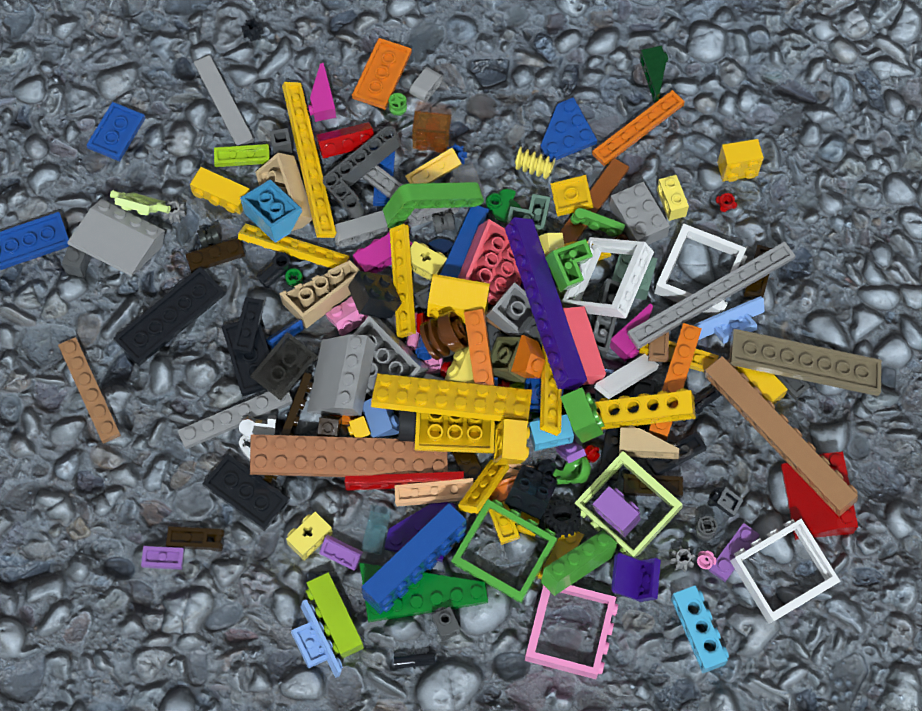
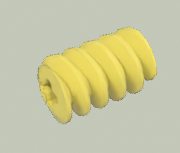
[515,147,555,179]

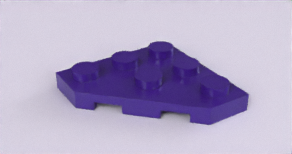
[384,502,456,562]

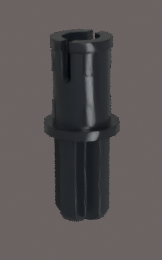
[394,652,435,670]

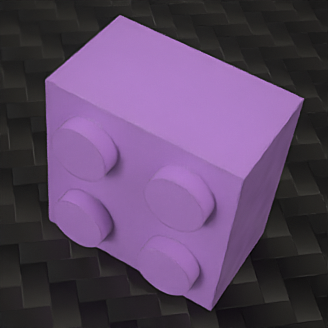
[593,487,641,538]

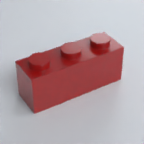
[316,122,374,159]

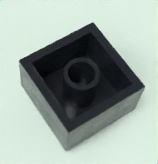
[348,271,402,319]

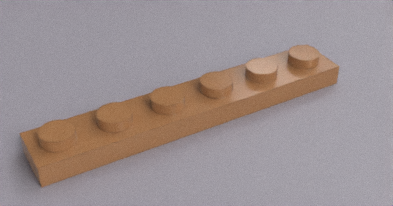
[58,337,121,444]

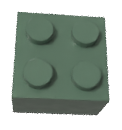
[612,254,658,301]

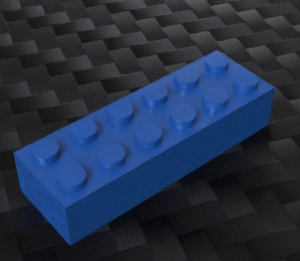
[361,503,466,614]

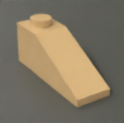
[619,426,679,459]

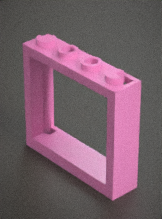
[525,585,619,679]

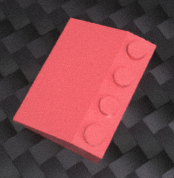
[458,219,522,305]

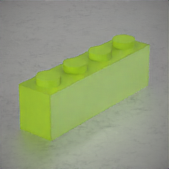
[305,572,364,659]

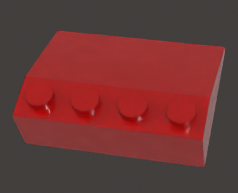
[781,451,858,540]

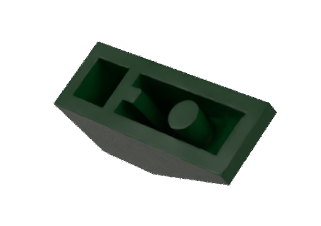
[639,45,668,103]

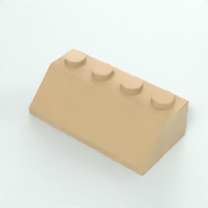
[255,153,312,231]

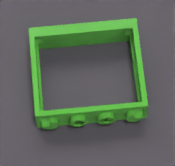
[451,499,558,604]

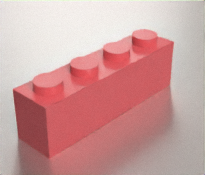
[563,306,606,385]

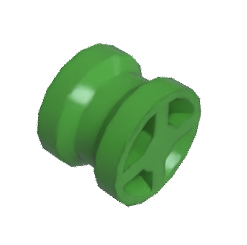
[389,93,407,116]

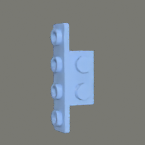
[694,296,765,344]
[291,599,343,678]

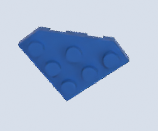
[540,97,597,162]

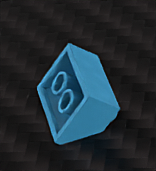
[240,179,302,243]

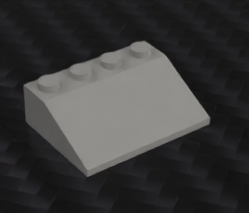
[68,199,165,276]
[353,316,429,398]
[307,335,376,417]

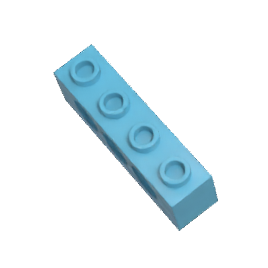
[671,585,729,674]

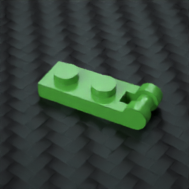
[570,208,625,237]

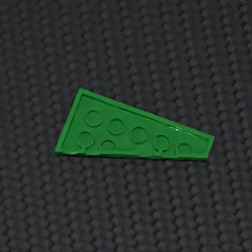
[359,563,488,623]

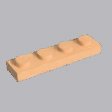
[395,478,474,507]

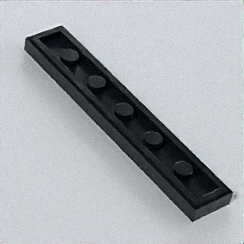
[598,384,635,481]

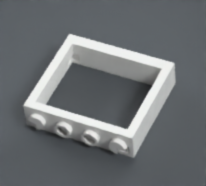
[655,224,747,316]
[562,237,654,318]
[730,519,840,624]

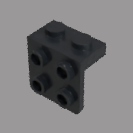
[505,465,558,520]

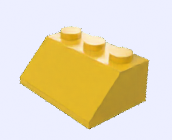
[427,274,490,323]

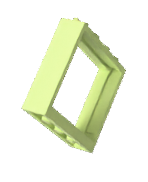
[575,451,683,558]

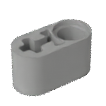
[409,67,443,102]

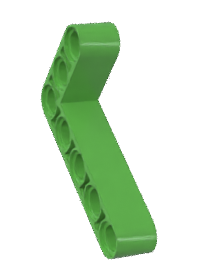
[383,182,484,228]

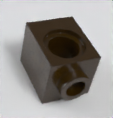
[317,415,342,437]

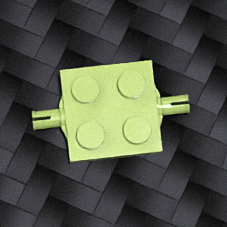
[110,190,171,215]

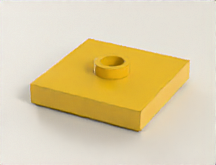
[550,175,593,217]

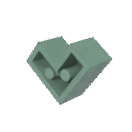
[507,194,551,236]

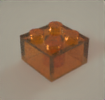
[412,111,451,153]

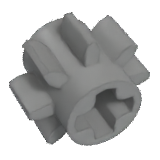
[163,200,186,224]
[670,546,696,573]

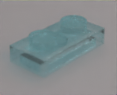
[361,511,390,555]

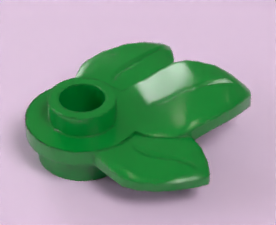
[486,189,522,223]

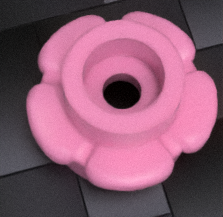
[697,550,717,569]

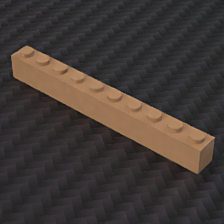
[705,356,858,516]

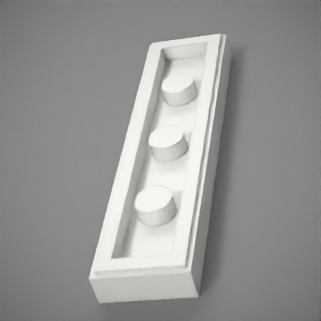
[594,354,659,399]

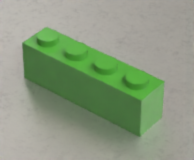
[541,530,617,596]

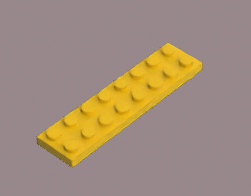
[371,373,532,424]

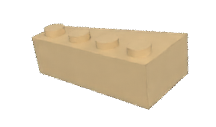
[279,260,360,329]

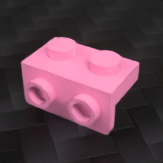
[326,296,369,336]

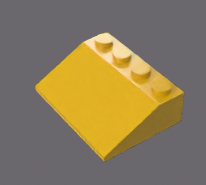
[415,412,495,453]

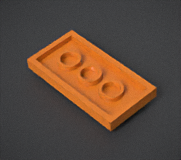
[352,38,412,110]

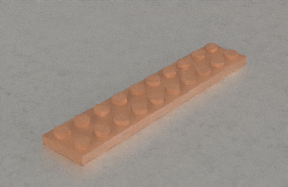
[250,434,448,477]

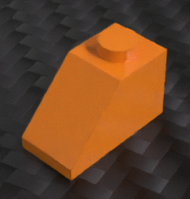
[511,335,545,378]

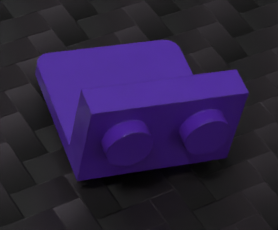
[612,553,661,602]

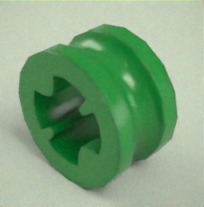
[285,268,303,287]

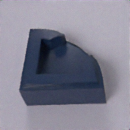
[428,239,454,255]

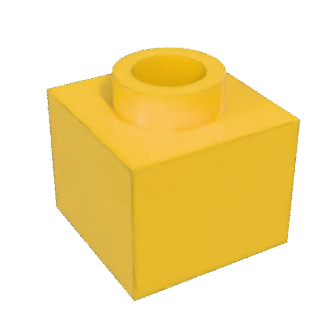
[347,416,371,438]

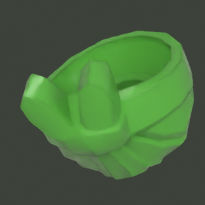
[552,456,591,484]

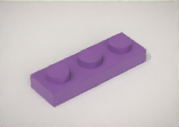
[709,523,760,582]

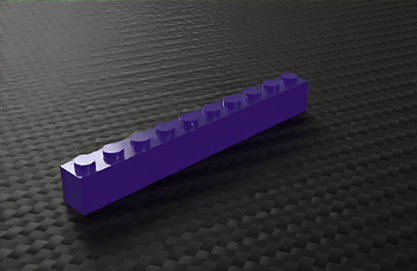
[505,217,587,390]

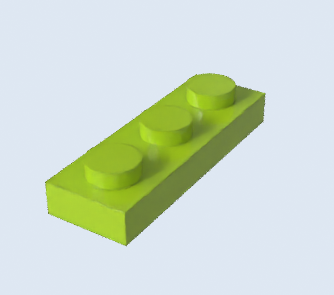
[214,144,270,167]

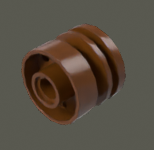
[420,311,468,360]

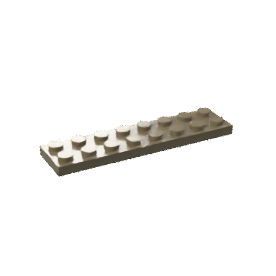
[729,329,881,396]

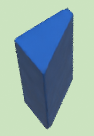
[265,319,304,350]

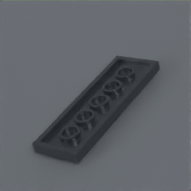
[113,267,226,366]

